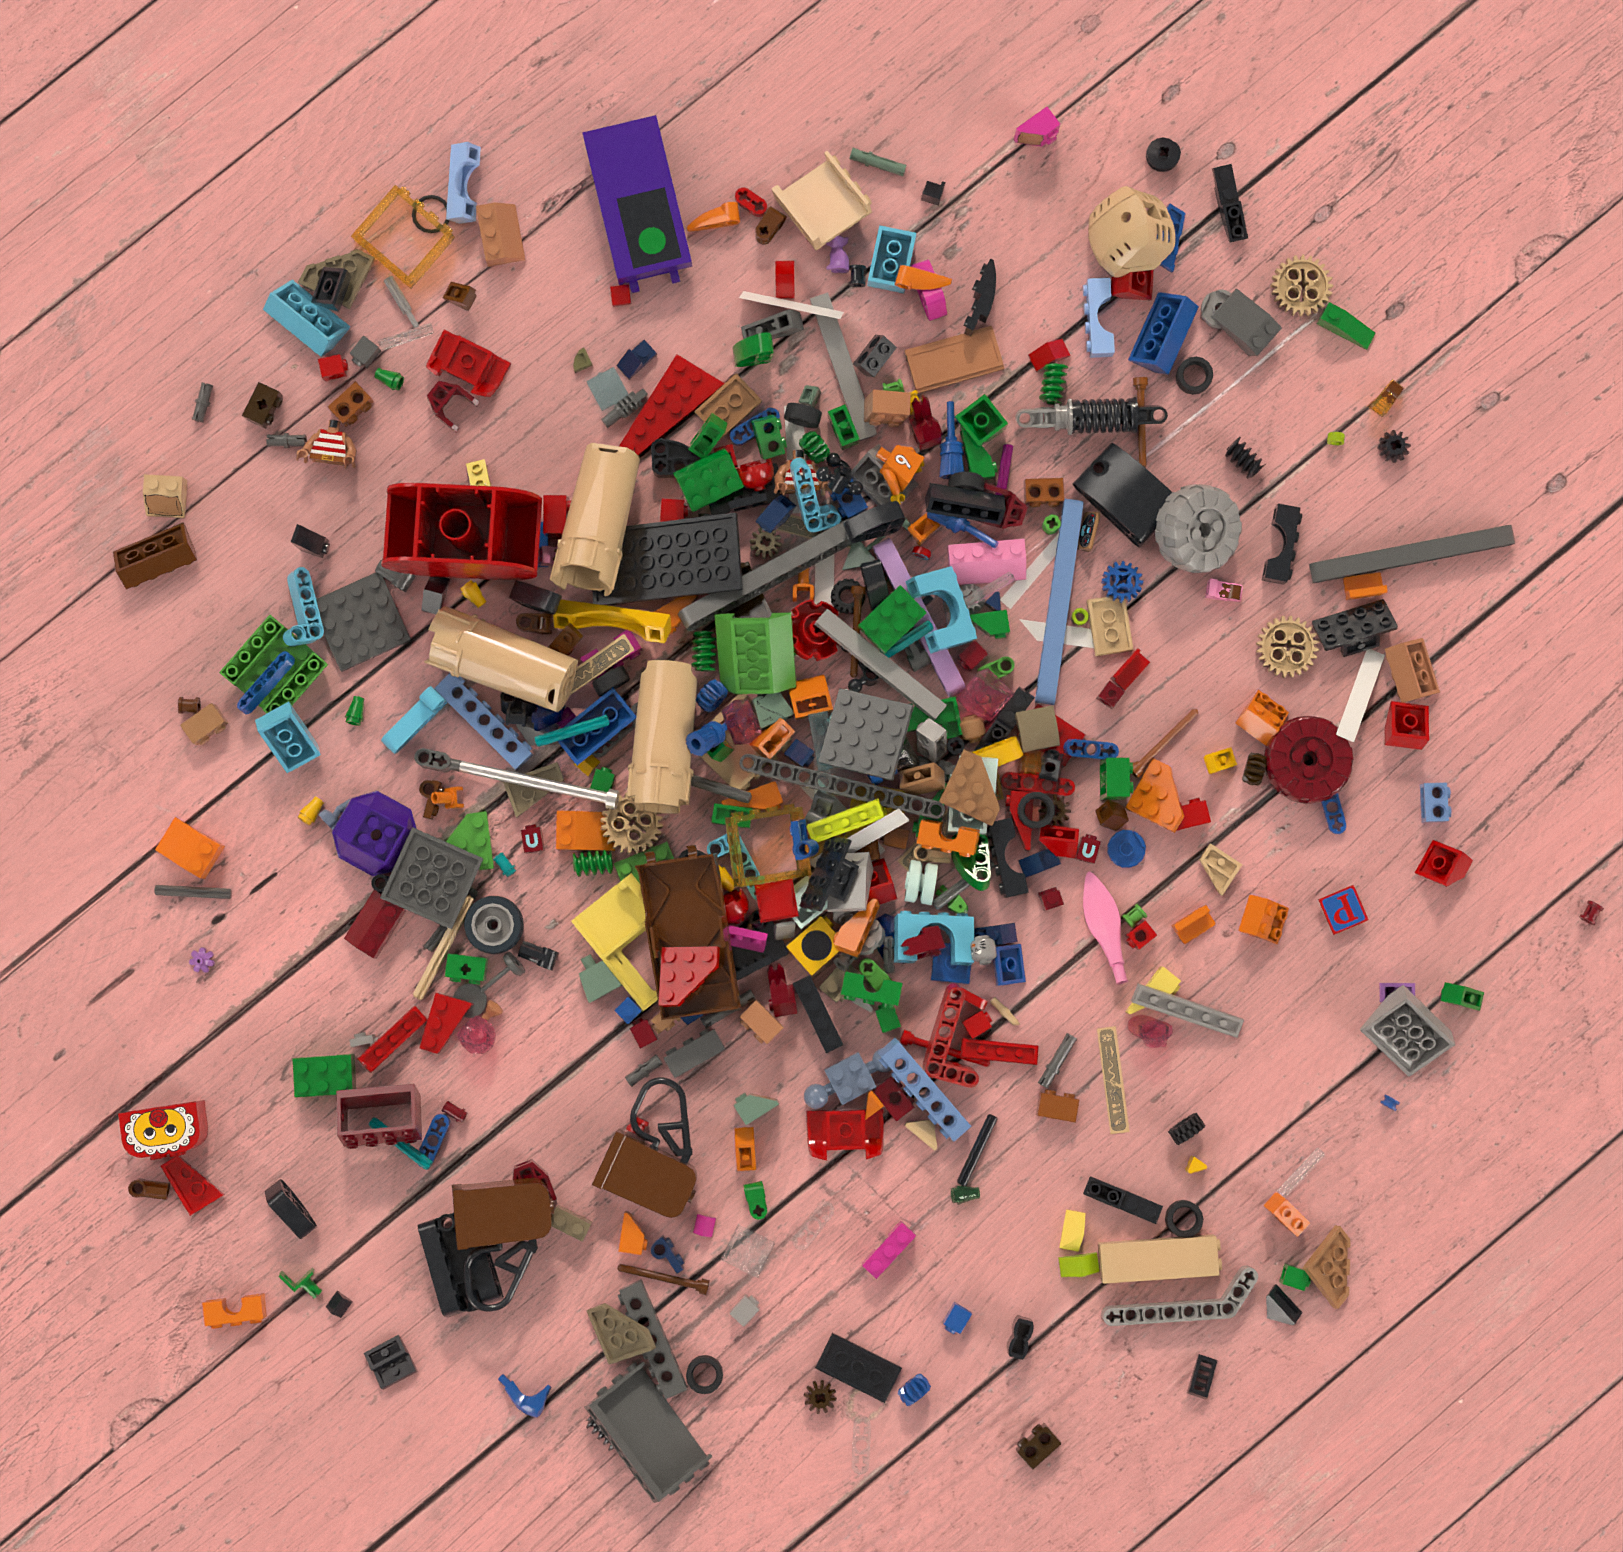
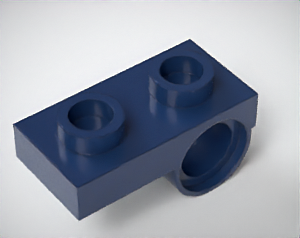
[651,1235,685,1274]

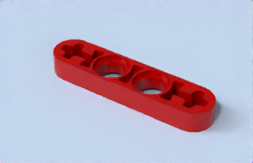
[1000,772,1075,796]

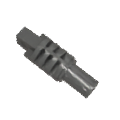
[601,388,648,428]

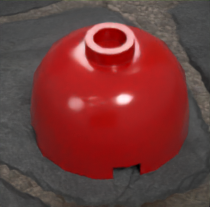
[735,459,774,491]
[724,889,749,925]

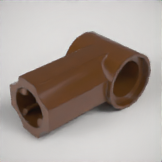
[128,1178,170,1200]

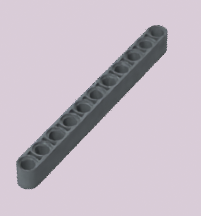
[678,515,856,631]
[1309,525,1515,583]
[740,754,945,819]

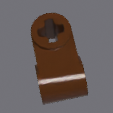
[755,206,787,245]
[516,613,553,634]

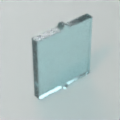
[586,367,628,411]

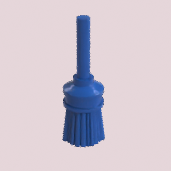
[939,401,964,479]
[927,512,999,549]
[686,714,744,756]

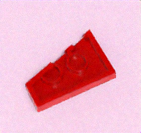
[419,993,473,1054]
[160,1156,225,1216]

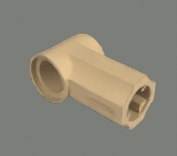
[912,844,951,863]

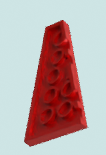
[618,354,725,456]

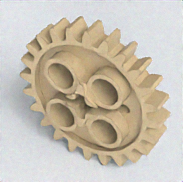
[1270,254,1333,317]
[1256,616,1319,678]
[600,792,663,854]

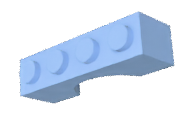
[446,142,481,224]
[1082,278,1115,358]

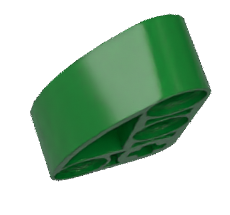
[732,333,774,367]
[951,834,991,891]

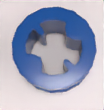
[1380,1094,1400,1111]

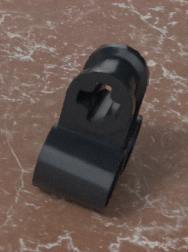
[500,692,537,727]

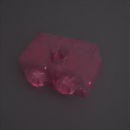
[721,699,762,745]

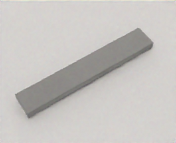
[1131,983,1244,1038]

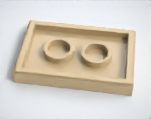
[1086,596,1134,657]

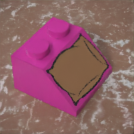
[1013,107,1061,147]

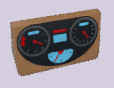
[1077,512,1101,552]

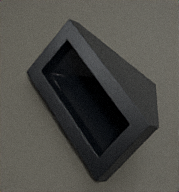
[1266,1284,1303,1325]

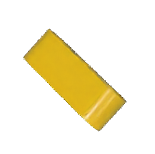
[972,737,1023,766]

